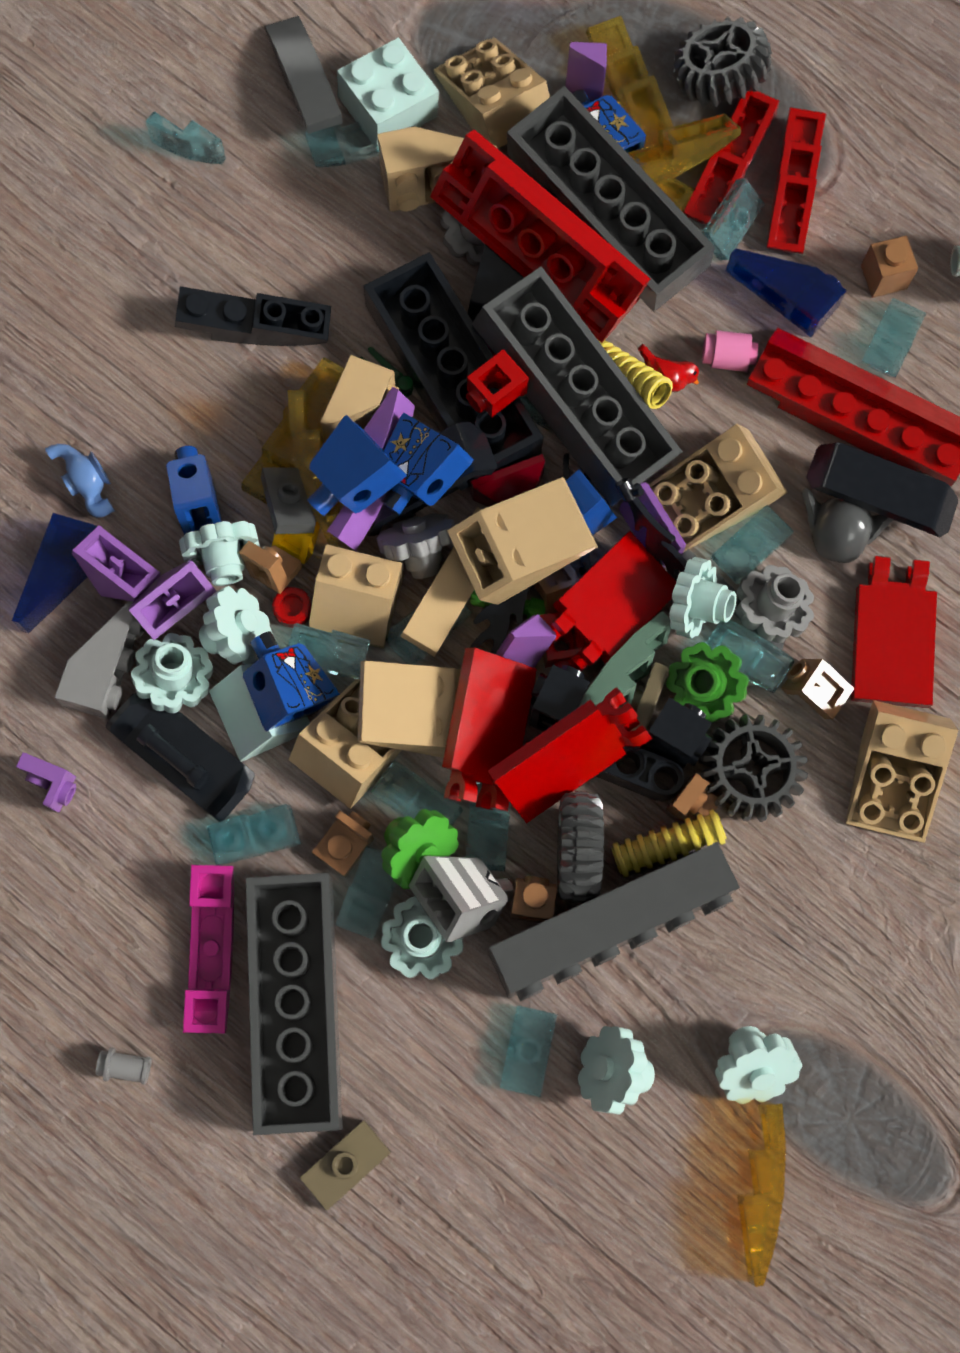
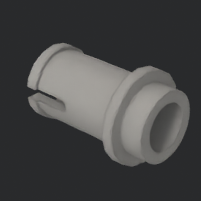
[96,1047,152,1085]

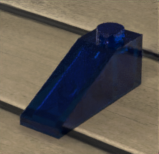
[725,248,847,338]
[12,513,97,633]

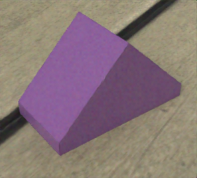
[72,526,160,602]
[128,560,216,640]

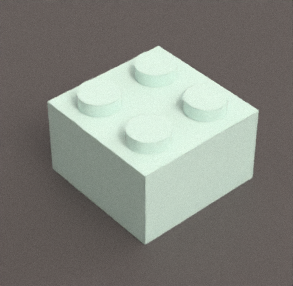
[337,37,439,150]

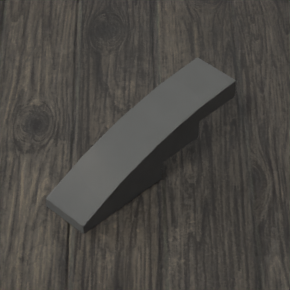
[265,16,343,134]

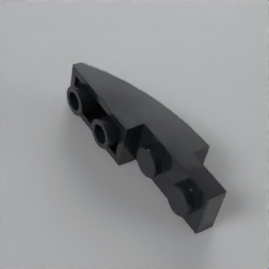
[174,286,332,346]

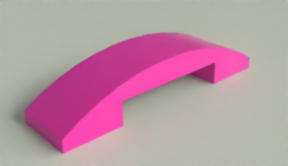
[183,865,234,1033]

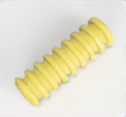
[598,340,673,409]
[612,809,727,878]

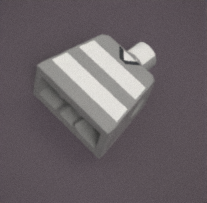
[409,856,513,942]

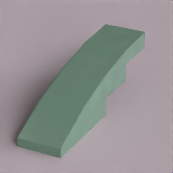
[579,611,671,708]

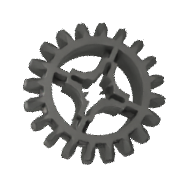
[673,16,772,107]
[699,714,808,822]
[557,791,604,903]

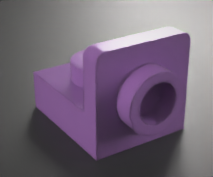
[16,752,76,813]

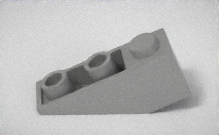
[55,601,145,719]

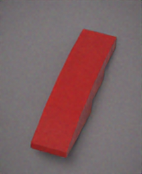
[766,107,826,254]

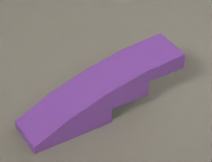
[327,387,415,551]

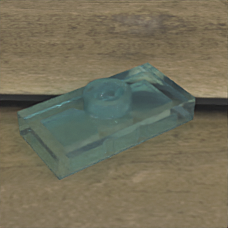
[702,178,765,261]
[711,505,794,585]
[500,1005,557,1097]

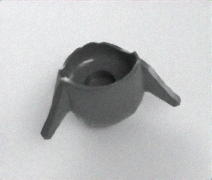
[802,488,893,563]

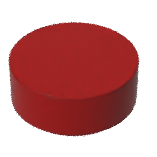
[272,587,312,628]

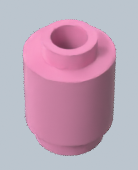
[702,330,758,372]

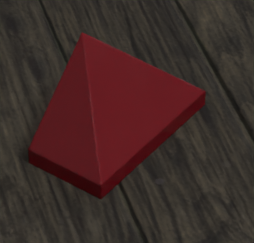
[471,454,545,507]

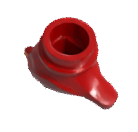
[637,344,699,393]

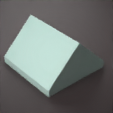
[209,663,310,762]

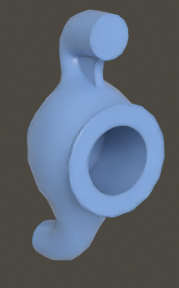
[45,444,115,518]

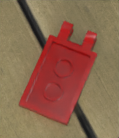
[549,531,676,671]
[851,556,937,708]
[442,648,537,811]
[488,687,652,824]

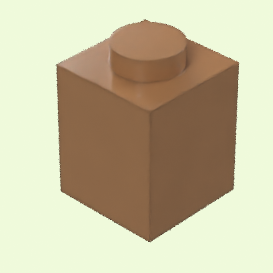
[861,235,918,298]

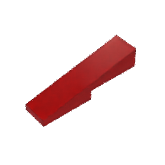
[683,91,780,230]

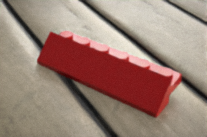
[430,129,651,343]
[746,327,960,487]

